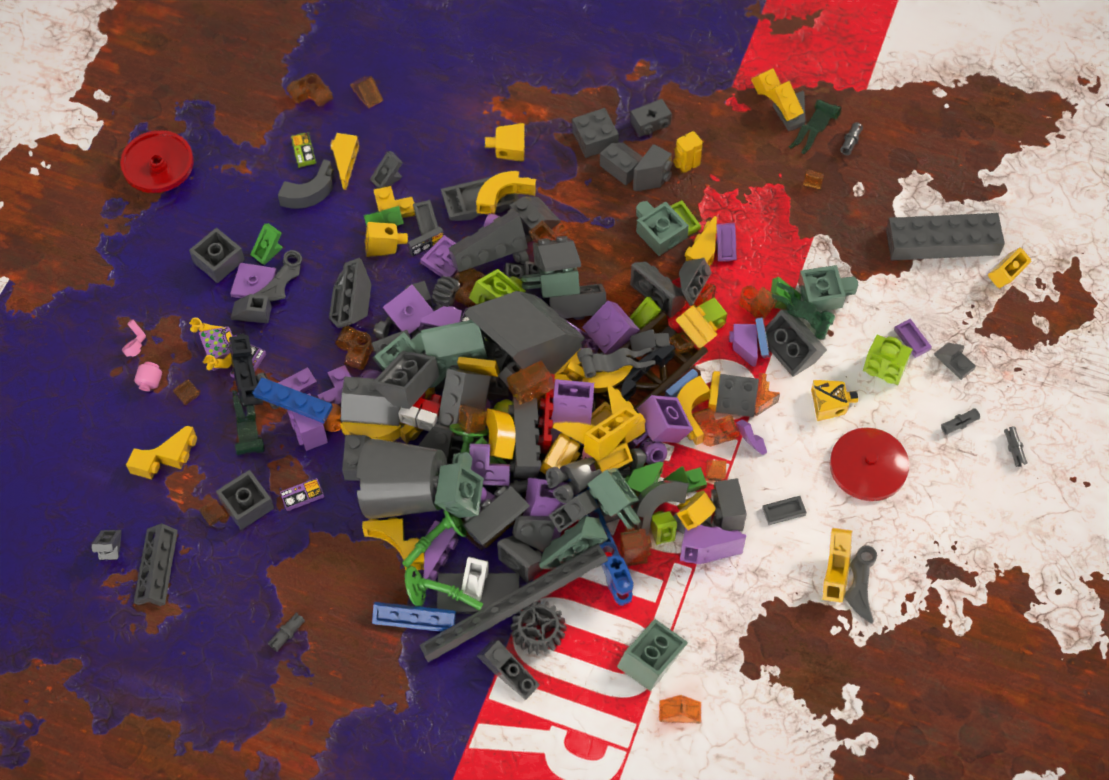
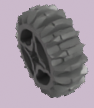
[511,600,566,655]

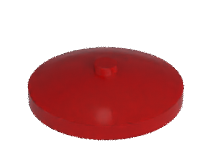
[120,130,194,193]
[830,428,909,501]

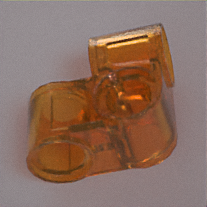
[287,73,333,107]
[452,268,485,308]
[739,286,778,319]
[335,326,373,370]
[692,408,740,447]

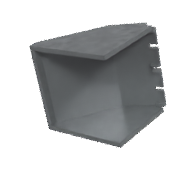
[464,291,585,390]

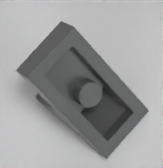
[370,151,403,188]
[630,329,670,355]
[934,343,976,380]
[92,530,122,560]

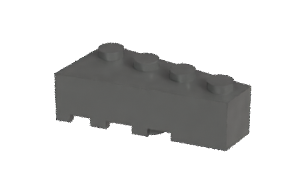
[449,208,528,272]
[508,398,541,479]

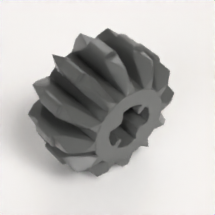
[432,276,460,307]

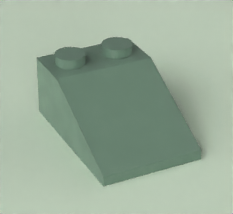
[617,619,688,691]

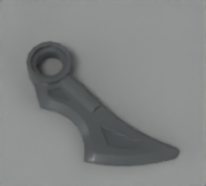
[254,250,302,301]
[845,545,877,623]

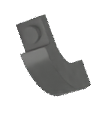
[278,160,334,209]
[632,480,688,538]

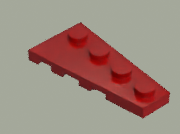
[537,374,555,454]

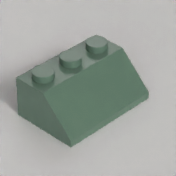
[421,320,488,369]
[539,516,608,570]

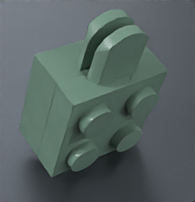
[636,201,689,256]
[798,265,859,314]
[521,267,580,298]
[373,332,425,371]
[435,452,484,518]
[588,468,641,530]

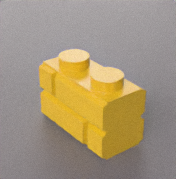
[673,131,703,173]
[988,247,1032,288]
[676,305,718,349]
[540,433,581,474]

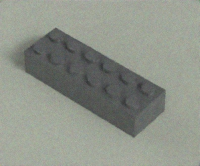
[886,213,1005,260]

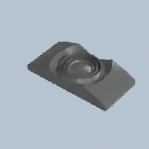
[441,177,519,221]

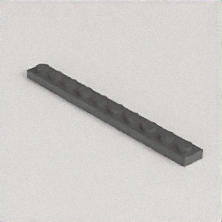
[420,544,608,662]

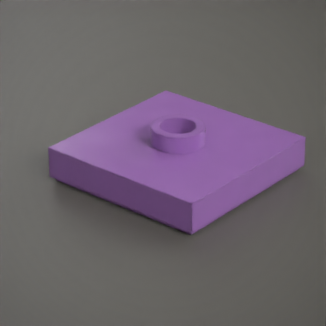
[230,263,277,298]
[383,284,434,335]

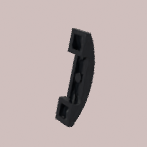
[229,335,263,407]
[621,345,675,402]

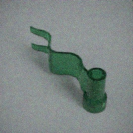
[789,99,842,154]
[771,282,835,340]
[232,390,265,455]

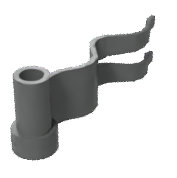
[577,347,656,378]

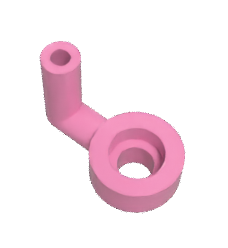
[122,320,146,357]

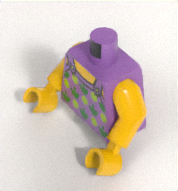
[189,317,244,371]

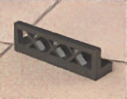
[134,523,178,606]

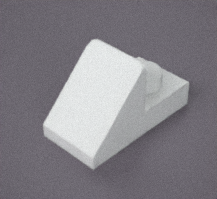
[461,557,488,601]

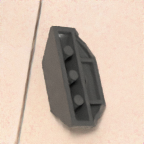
[329,258,371,328]

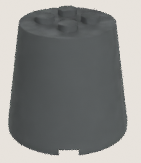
[357,439,448,519]

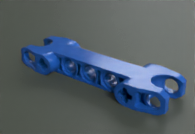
[569,479,633,606]

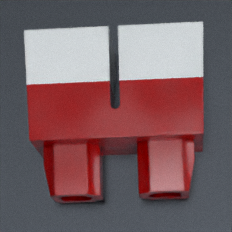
[398,393,442,431]

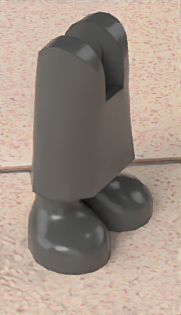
[546,457,602,503]

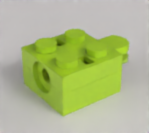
[469,269,526,305]
[863,334,913,385]

